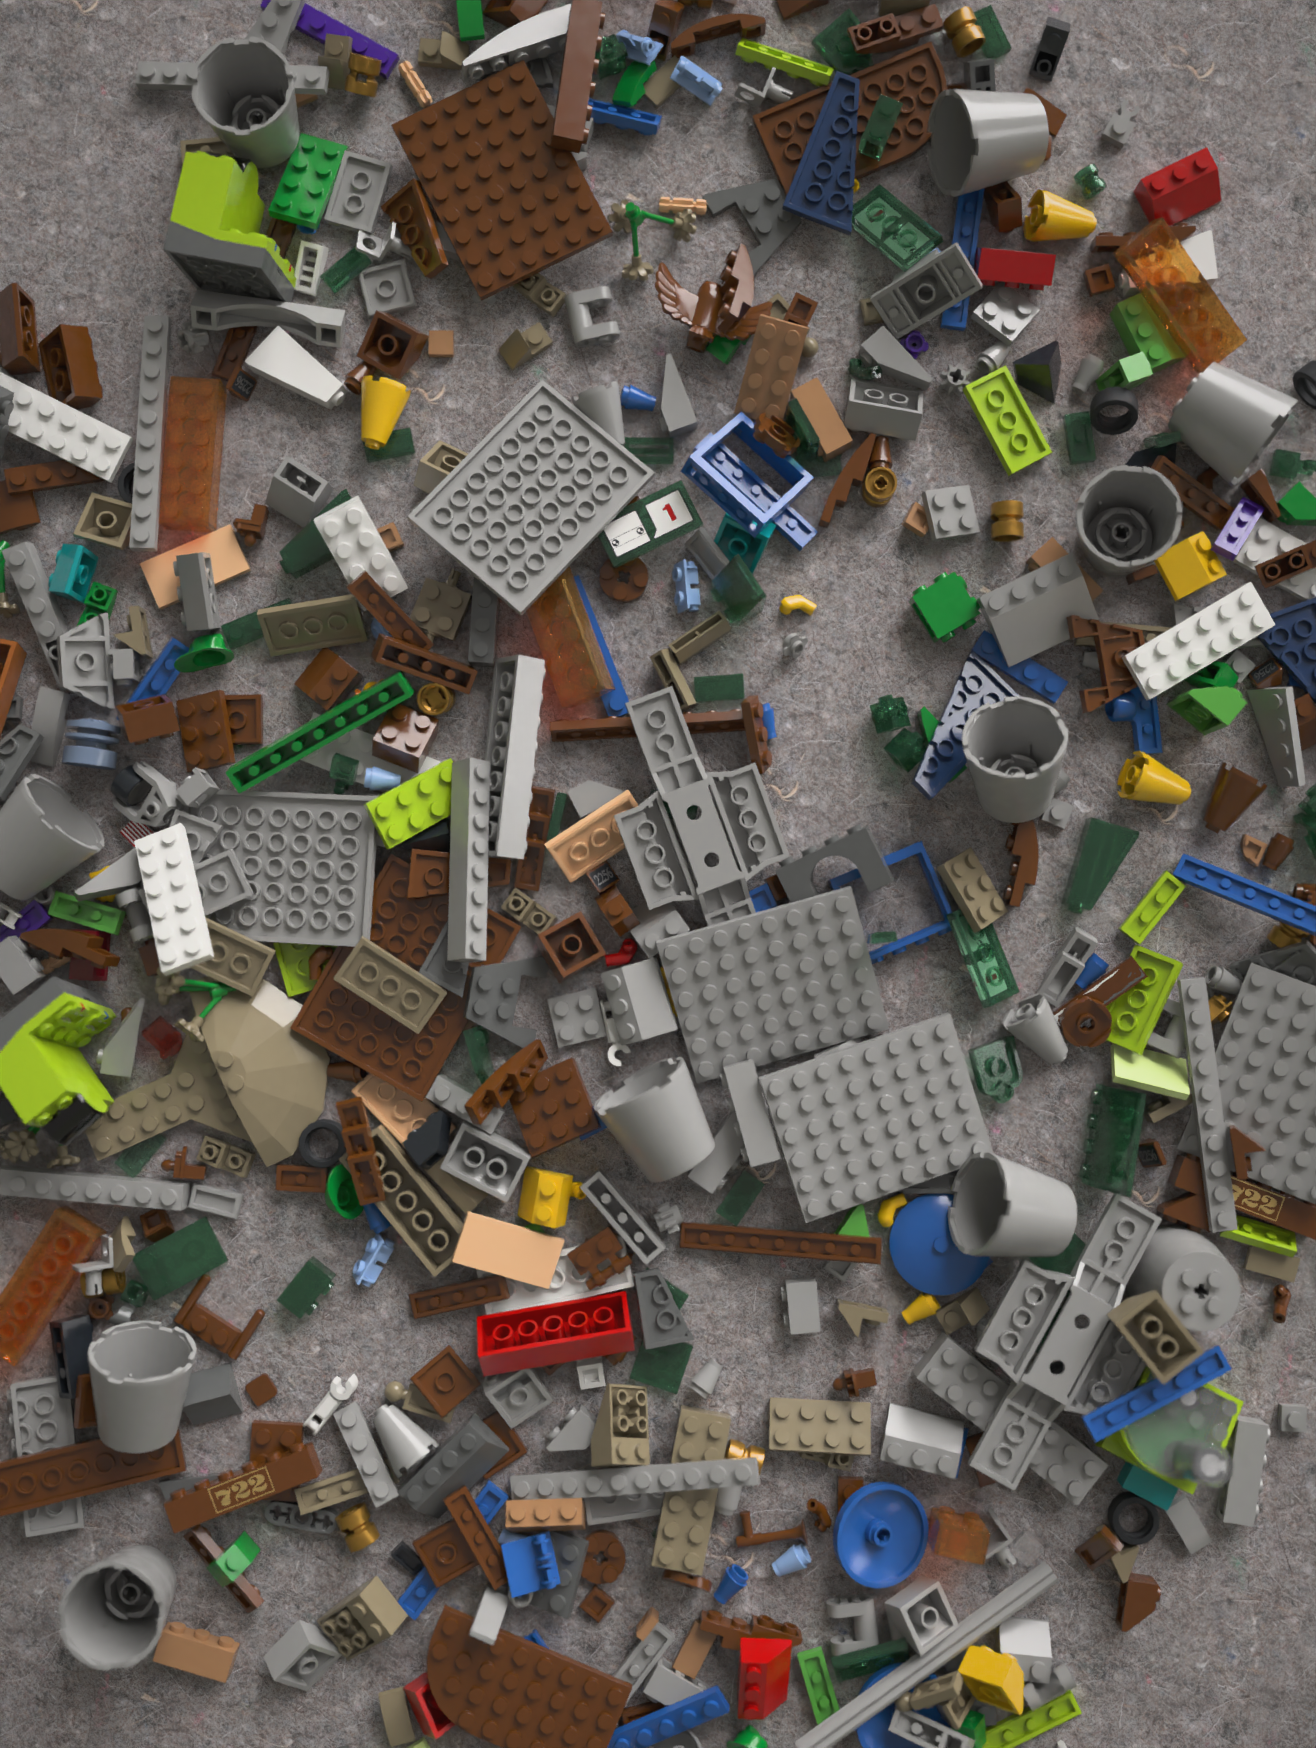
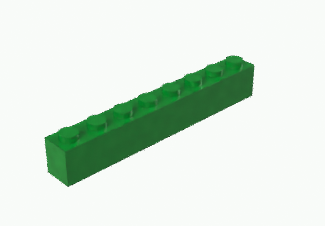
[225,670,414,794]

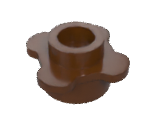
[88,1295,115,1320]

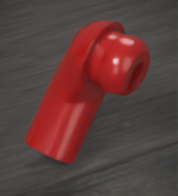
[605,938,637,967]

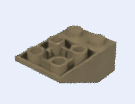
[591,1384,650,1468]
[317,1575,408,1661]

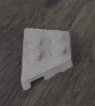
[57,613,114,709]

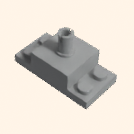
[870,242,983,340]

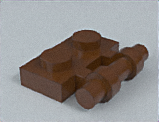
[567,1225,633,1291]

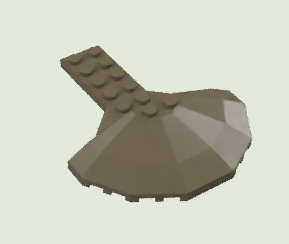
[85,976,331,1167]

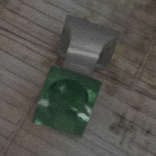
[109,1279,151,1325]

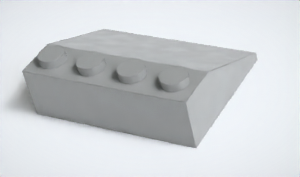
[977,553,1099,668]

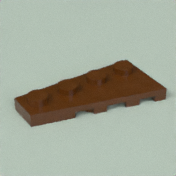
[381,178,449,279]
[407,849,511,899]

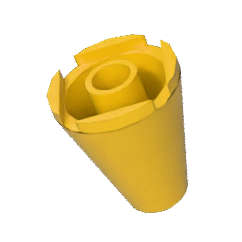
[1024,190,1096,242]
[361,375,411,450]
[1117,751,1191,805]

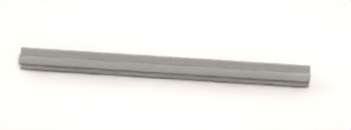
[795,1561,1059,1748]

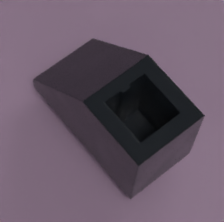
[1028,17,1071,82]
[402,1110,452,1170]

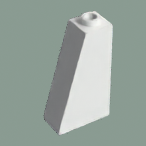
[1118,230,1218,297]
[245,326,347,410]

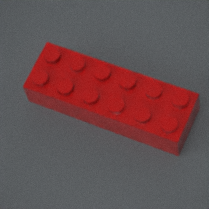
[477,1291,635,1376]

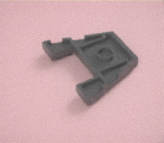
[702,179,802,277]
[1229,940,1316,986]
[463,955,548,1048]

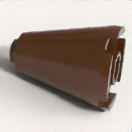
[1203,762,1268,834]

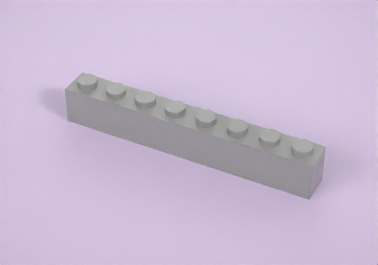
[447,758,490,963]
[0,1165,191,1211]

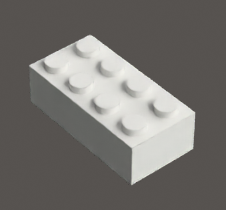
[314,496,408,611]

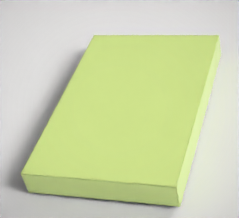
[1111,1043,1190,1100]

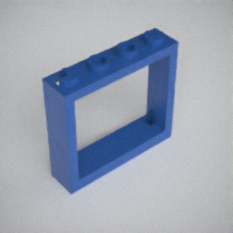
[681,412,814,538]
[828,841,955,964]

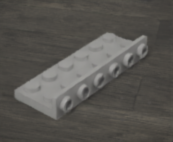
[6,1375,85,1538]

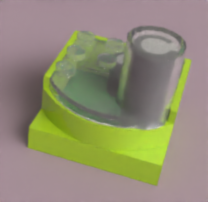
[1095,1366,1244,1495]

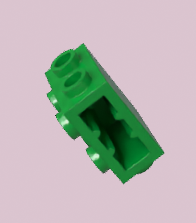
[909,571,981,643]

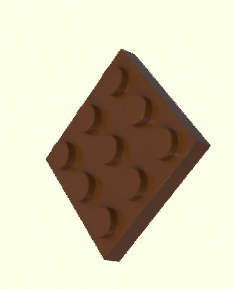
[509,1057,601,1158]

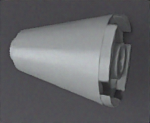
[571,381,625,445]
[1002,994,1068,1064]
[373,1404,439,1479]

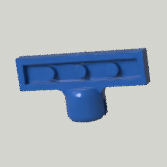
[1105,686,1163,755]

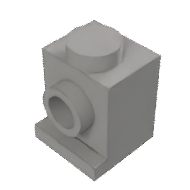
[108,649,141,687]
[176,767,220,808]

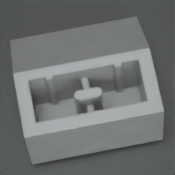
[265,456,334,530]

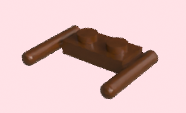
[174,1274,265,1360]

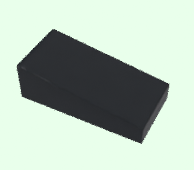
[391,1541,424,1576]

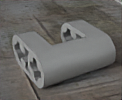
[564,286,620,348]
[115,888,154,944]
[1147,998,1185,1059]
[826,1594,879,1657]
[1023,1663,1077,1711]

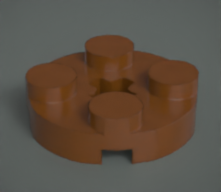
[753,413,800,458]
[600,552,648,603]
[1059,996,1112,1048]
[581,1530,626,1584]

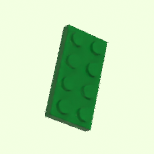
[268,133,348,230]

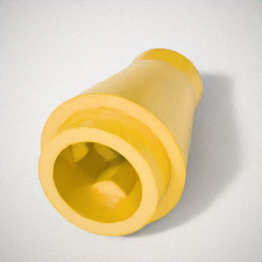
[901,1292,941,1325]

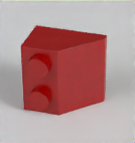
[403,1672,455,1739]

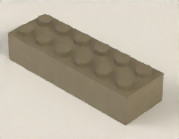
[339,1124,464,1277]
[651,1404,731,1576]

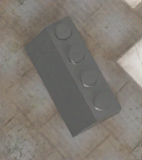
[398,1413,510,1519]

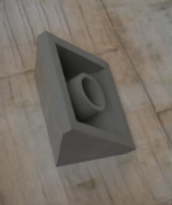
[183,1362,243,1425]

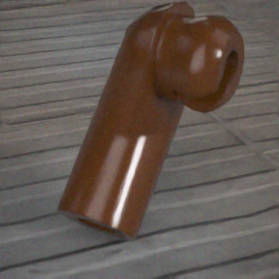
[308,946,334,980]
[807,1498,832,1533]

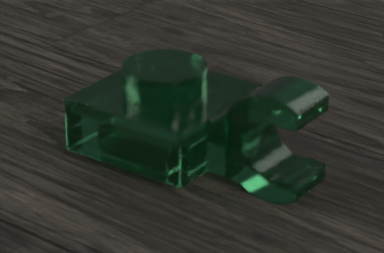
[1269,449,1316,480]
[329,753,359,795]

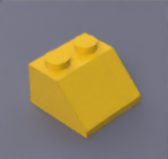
[1154,531,1227,601]
[517,1166,573,1228]
[958,1645,1024,1715]

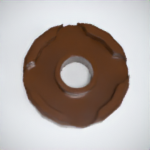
[662,1569,712,1593]

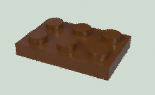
[176,690,236,774]
[250,1420,304,1502]

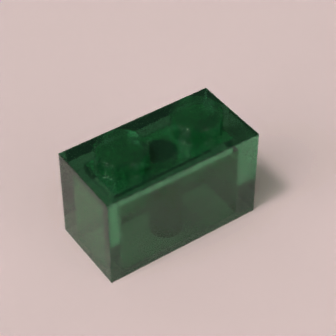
[858,94,903,161]
[277,1256,336,1319]

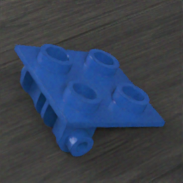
[501,1531,561,1598]

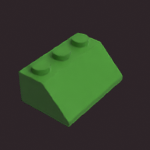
[1109,292,1186,374]
[1166,686,1247,735]

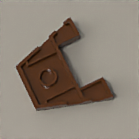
[1066,615,1145,714]

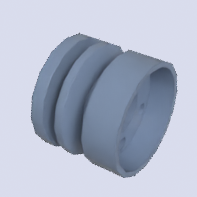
[62,718,121,770]

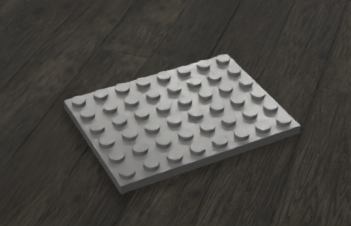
[407,380,654,616]
[184,790,377,947]
[656,886,889,1083]
[1177,963,1316,1204]
[758,1013,993,1223]

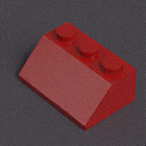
[1133,147,1222,226]
[974,248,1056,291]
[737,1638,792,1720]

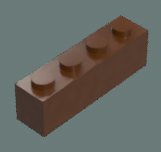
[371,633,478,694]

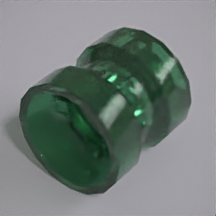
[1073,163,1107,200]

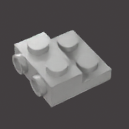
[482,1368,554,1429]

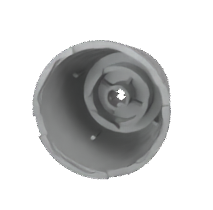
[191,36,300,168]
[927,89,1049,197]
[1167,362,1298,487]
[1076,465,1182,576]
[962,696,1068,823]
[0,774,104,901]
[594,1057,715,1183]
[948,1152,1077,1257]
[1126,1224,1241,1331]
[88,1321,196,1453]
[58,1544,177,1671]

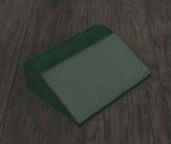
[1079,1084,1146,1197]

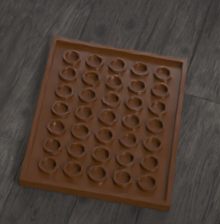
[391,60,613,301]
[290,854,521,1102]

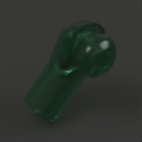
[848,358,882,380]

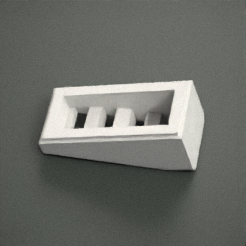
[294,240,329,297]

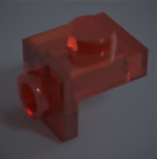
[142,1015,182,1060]

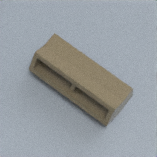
[668,611,731,665]
[650,648,696,712]
[424,1151,488,1215]

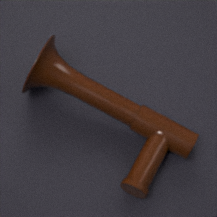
[736,1510,808,1548]

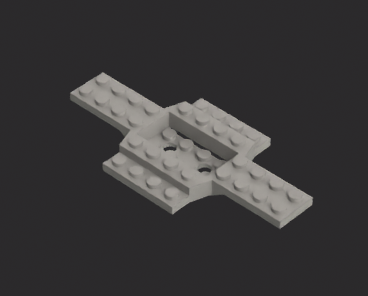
[613,686,790,927]
[968,1192,1162,1491]

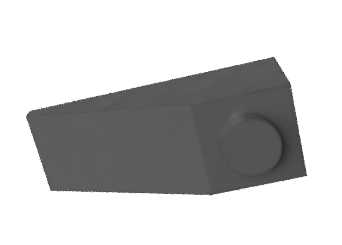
[963,58,996,91]

